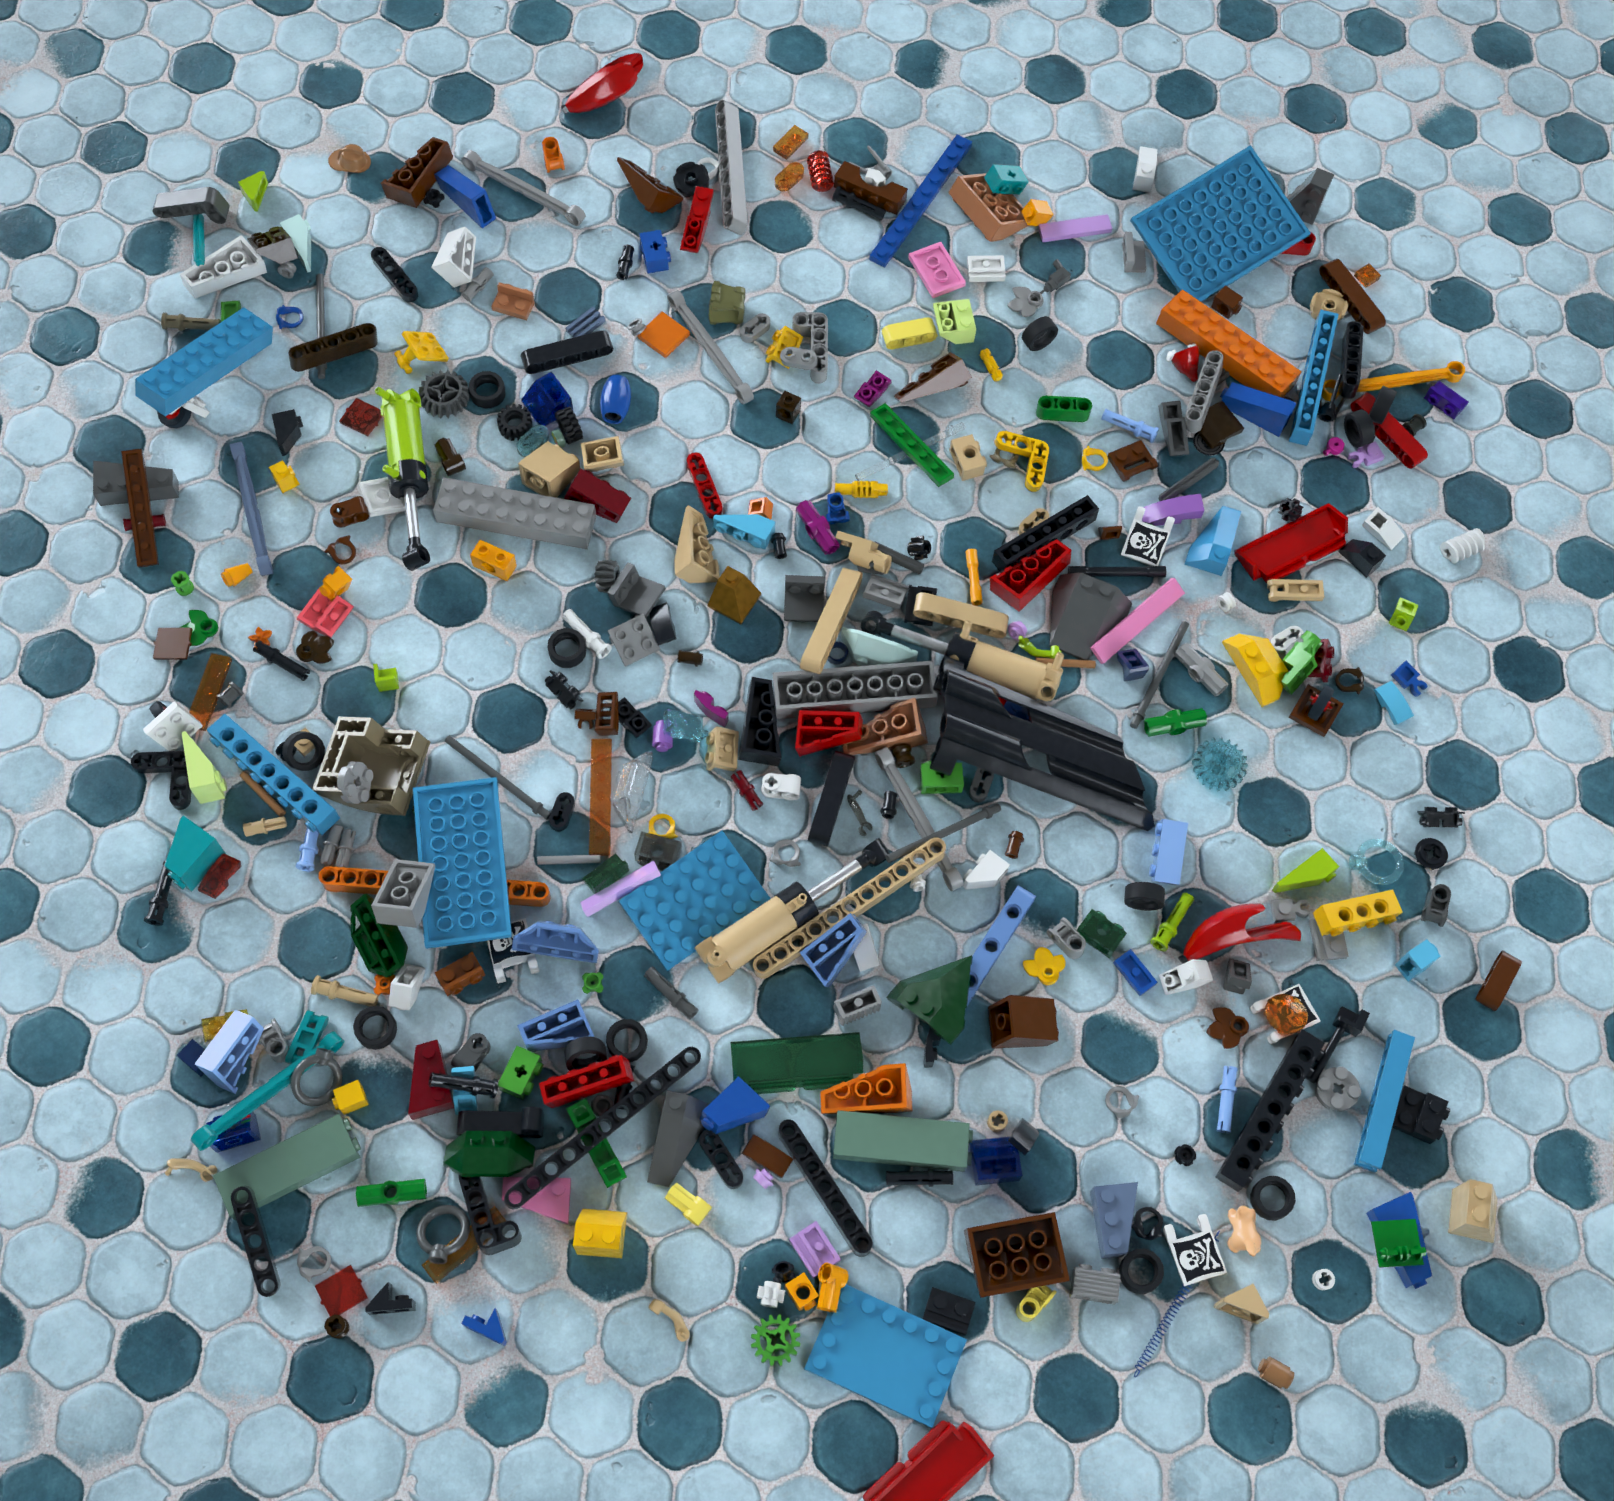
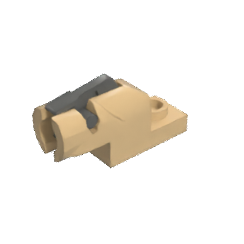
[835,531,892,575]

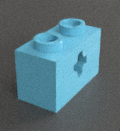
[1395,939,1441,982]

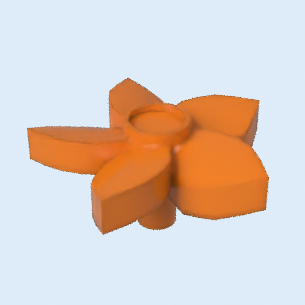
[248,627,272,648]

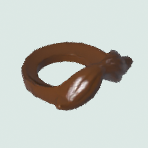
[324,535,356,565]

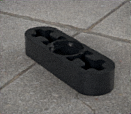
[699,1130,743,1189]

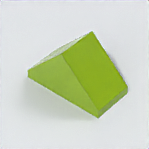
[238,171,268,212]

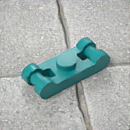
[285,1010,329,1064]

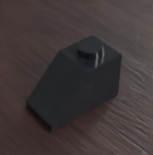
[272,409,303,456]
[1338,539,1386,578]

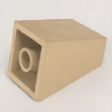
[518,441,580,498]
[1448,1179,1498,1243]

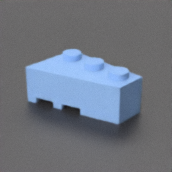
[1149,819,1188,885]

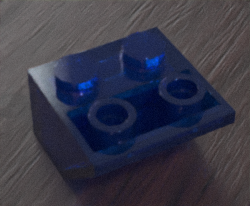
[521,371,573,428]
[969,1137,1022,1186]

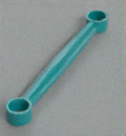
[191,1031,344,1151]

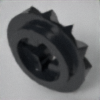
[1414,838,1448,870]

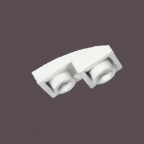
[854,923,880,972]

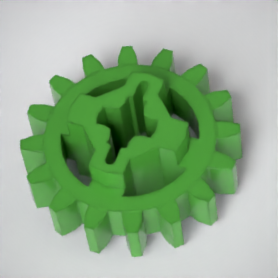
[751,1314,800,1367]

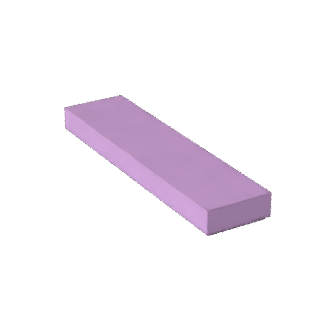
[1038,215,1112,242]
[581,861,661,917]

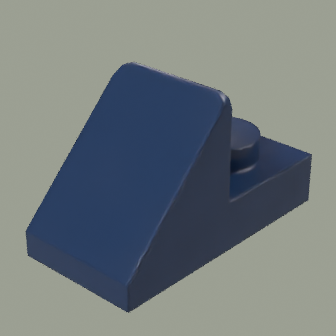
[1117,648,1149,681]

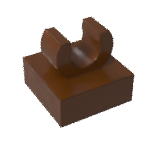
[575,709,596,729]

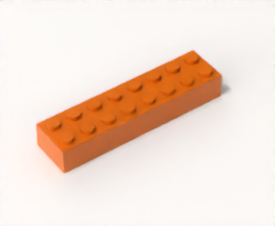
[1156,289,1302,397]

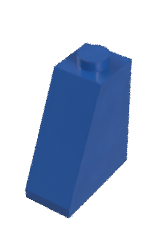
[700,1076,770,1134]

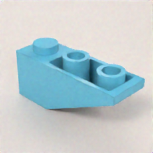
[713,514,776,550]

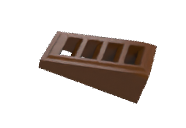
[595,692,619,736]

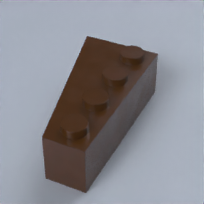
[381,137,453,208]

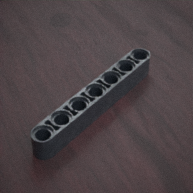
[778,1119,872,1257]

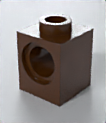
[1211,285,1243,319]

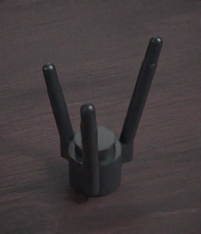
[1317,374,1346,422]

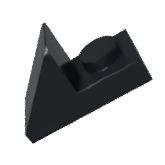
[365,1282,416,1315]

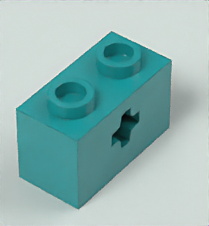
[984,164,1029,195]

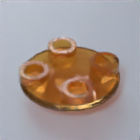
[1264,994,1308,1036]

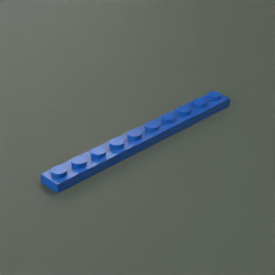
[869,134,972,268]

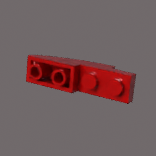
[680,186,714,253]

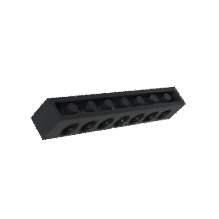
[1215,1029,1325,1192]

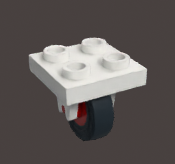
[157,397,210,429]
[143,701,203,751]

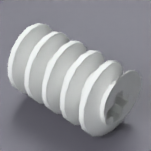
[1440,528,1485,563]

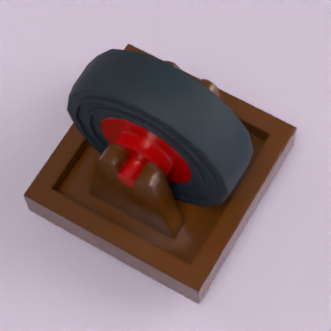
[1288,684,1344,737]

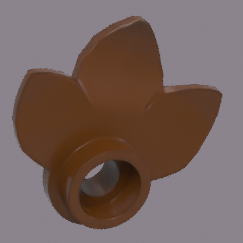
[1206,1007,1249,1049]

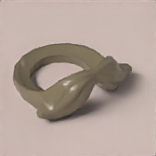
[990,448,1019,468]

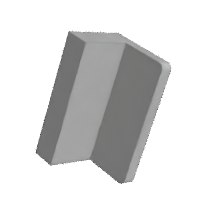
[1122,232,1146,273]

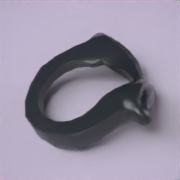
[1131,1207,1164,1241]

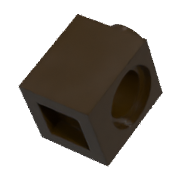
[776,390,801,425]

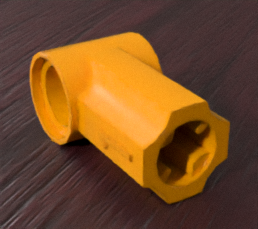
[817,1262,849,1313]

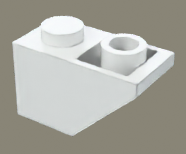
[1362,507,1405,550]
[963,850,1010,889]
[1159,959,1213,995]

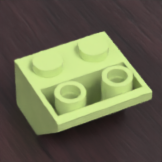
[933,299,976,344]

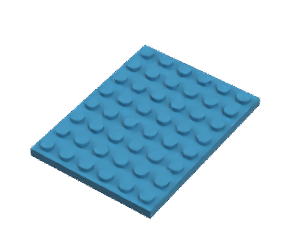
[1130,145,1311,302]

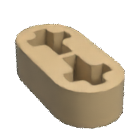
[1018,508,1049,535]

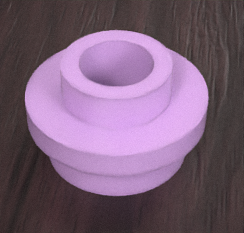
[1008,621,1027,641]
[753,1168,774,1189]

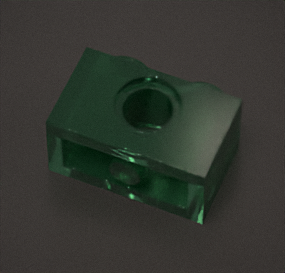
[1077,909,1127,959]

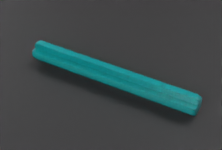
[193,214,205,266]

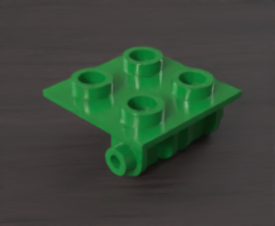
[1371,1219,1426,1268]

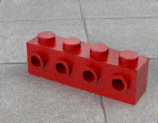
[539,1055,634,1108]

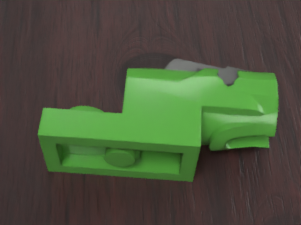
[1281,630,1323,695]

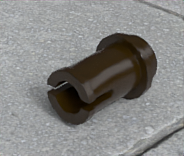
[677,650,703,667]

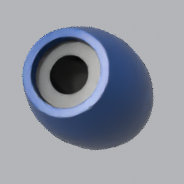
[600,375,631,424]

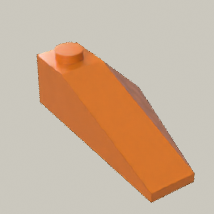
[821,1063,913,1114]

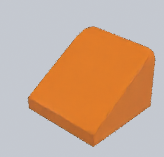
[748,497,773,520]

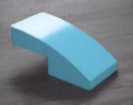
[1373,681,1414,725]
[451,1066,478,1115]

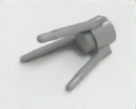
[849,146,892,180]

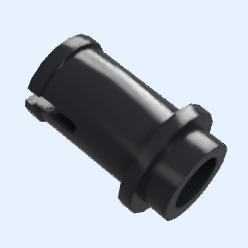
[771,533,787,559]
[880,791,897,819]

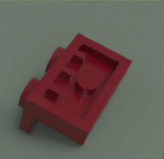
[1308,639,1335,682]

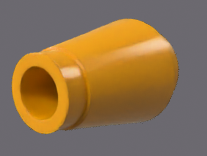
[221,563,253,587]

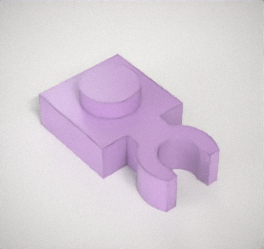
[1347,441,1385,468]

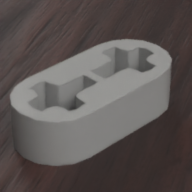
[740,313,770,343]

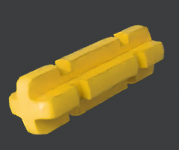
[980,348,1003,382]

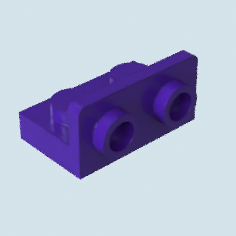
[1424,381,1469,419]

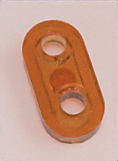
[775,162,804,192]

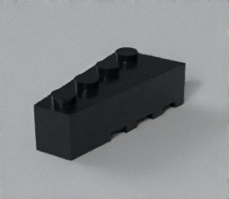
[738,677,782,767]

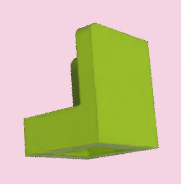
[373,664,399,692]

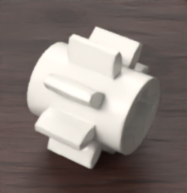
[757,1281,785,1308]

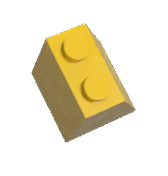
[573,1208,627,1258]

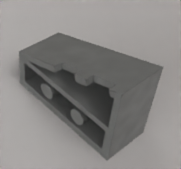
[1287,168,1334,225]

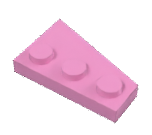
[502,1177,571,1225]

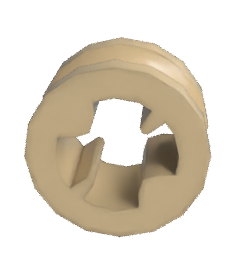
[987,1110,1008,1132]

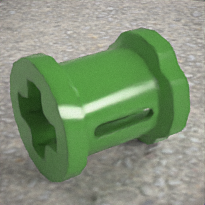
[171,571,194,596]

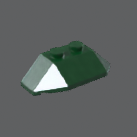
[350,894,408,978]
[443,1131,535,1177]

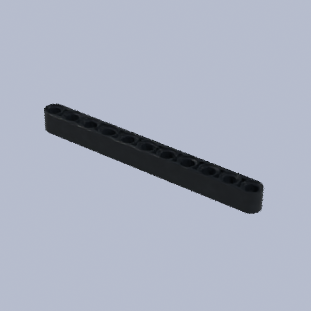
[504,1047,701,1210]

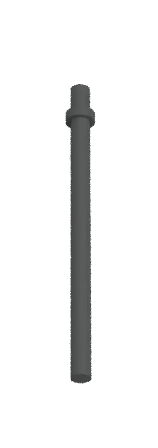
[316,274,327,379]
[1130,621,1189,729]
[445,735,551,820]
[885,803,1001,863]

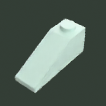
[280,214,311,273]

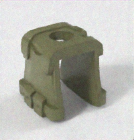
[708,281,746,325]

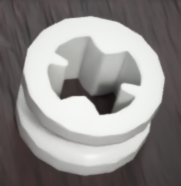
[1217,592,1236,612]
[1312,1269,1335,1290]

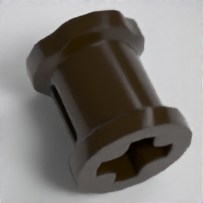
[324,1315,350,1339]

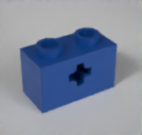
[639,230,671,274]

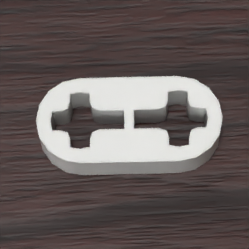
[1270,626,1304,655]

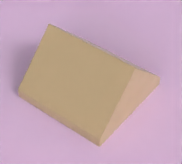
[1214,1284,1269,1324]

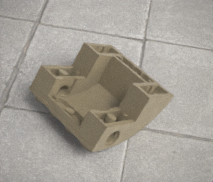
[312,717,431,816]

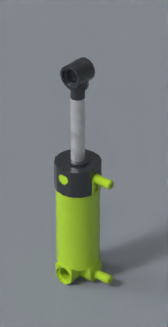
[375,387,430,571]

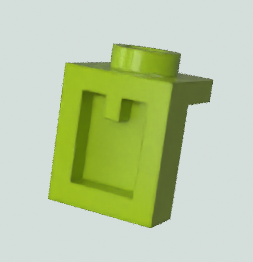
[1389,597,1418,631]

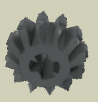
[594,560,620,593]

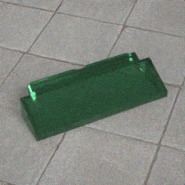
[730,1032,863,1094]

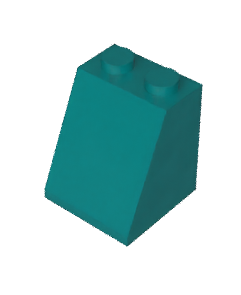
[165,815,226,892]

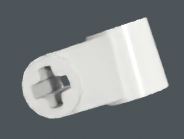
[761,773,801,800]

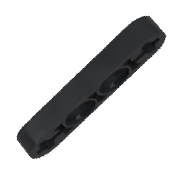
[371,247,418,302]

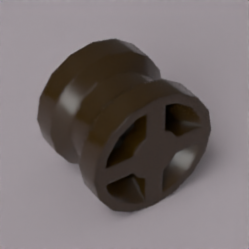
[892,745,915,768]

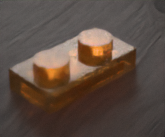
[773,125,809,160]

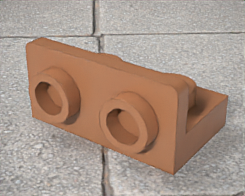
[492,282,535,321]

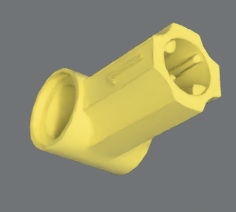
[665,1182,712,1226]

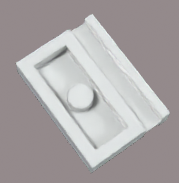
[967,255,1006,282]

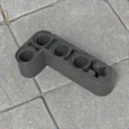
[152,187,230,224]

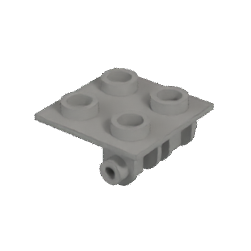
[608,614,661,666]

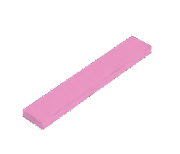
[1090,577,1185,664]

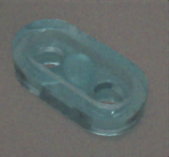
[516,425,549,457]

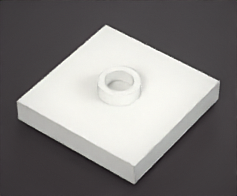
[357,477,405,517]

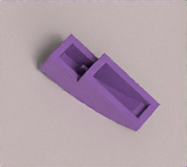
[1142,494,1204,526]

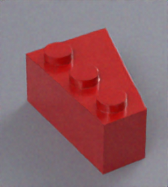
[795,710,863,756]

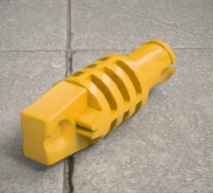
[835,481,888,498]

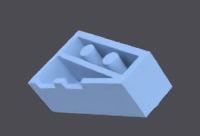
[195,1010,264,1094]

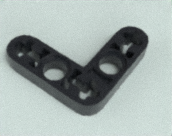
[131,751,192,810]

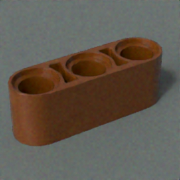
[1475,950,1522,1012]

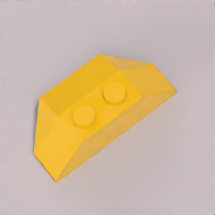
[1222,633,1288,707]

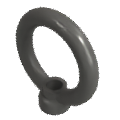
[291,1048,342,1106]
[416,1205,470,1264]

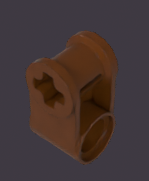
[330,496,370,528]

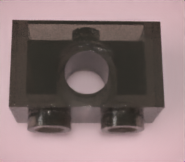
[634,831,682,871]

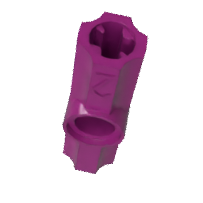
[796,500,840,555]

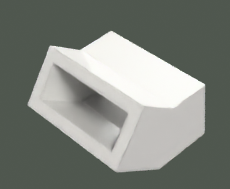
[865,168,886,186]

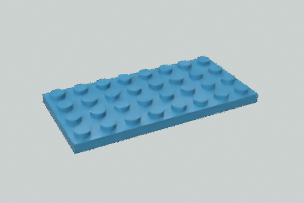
[413,777,512,949]

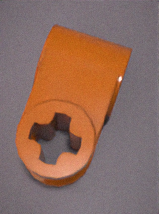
[542,137,565,173]

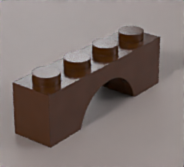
[834,161,908,215]

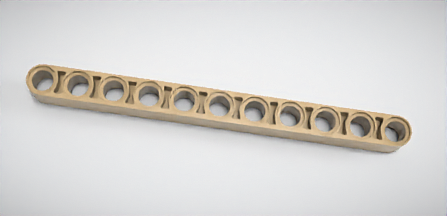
[753,838,946,979]

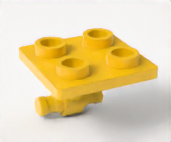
[394,331,449,374]

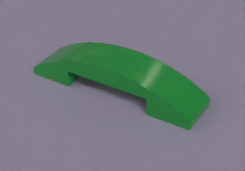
[566,1098,627,1188]

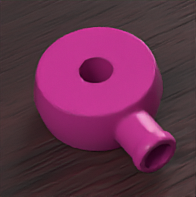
[1323,437,1345,456]

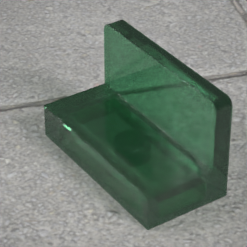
[583,853,629,894]

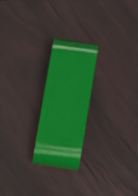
[1036,395,1092,422]

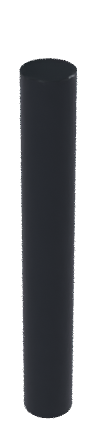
[1308,1026,1345,1083]

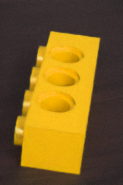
[1313,889,1403,937]

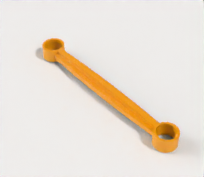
[1321,361,1465,401]

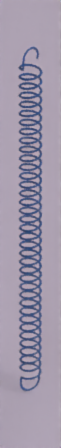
[1134,1231,1220,1377]

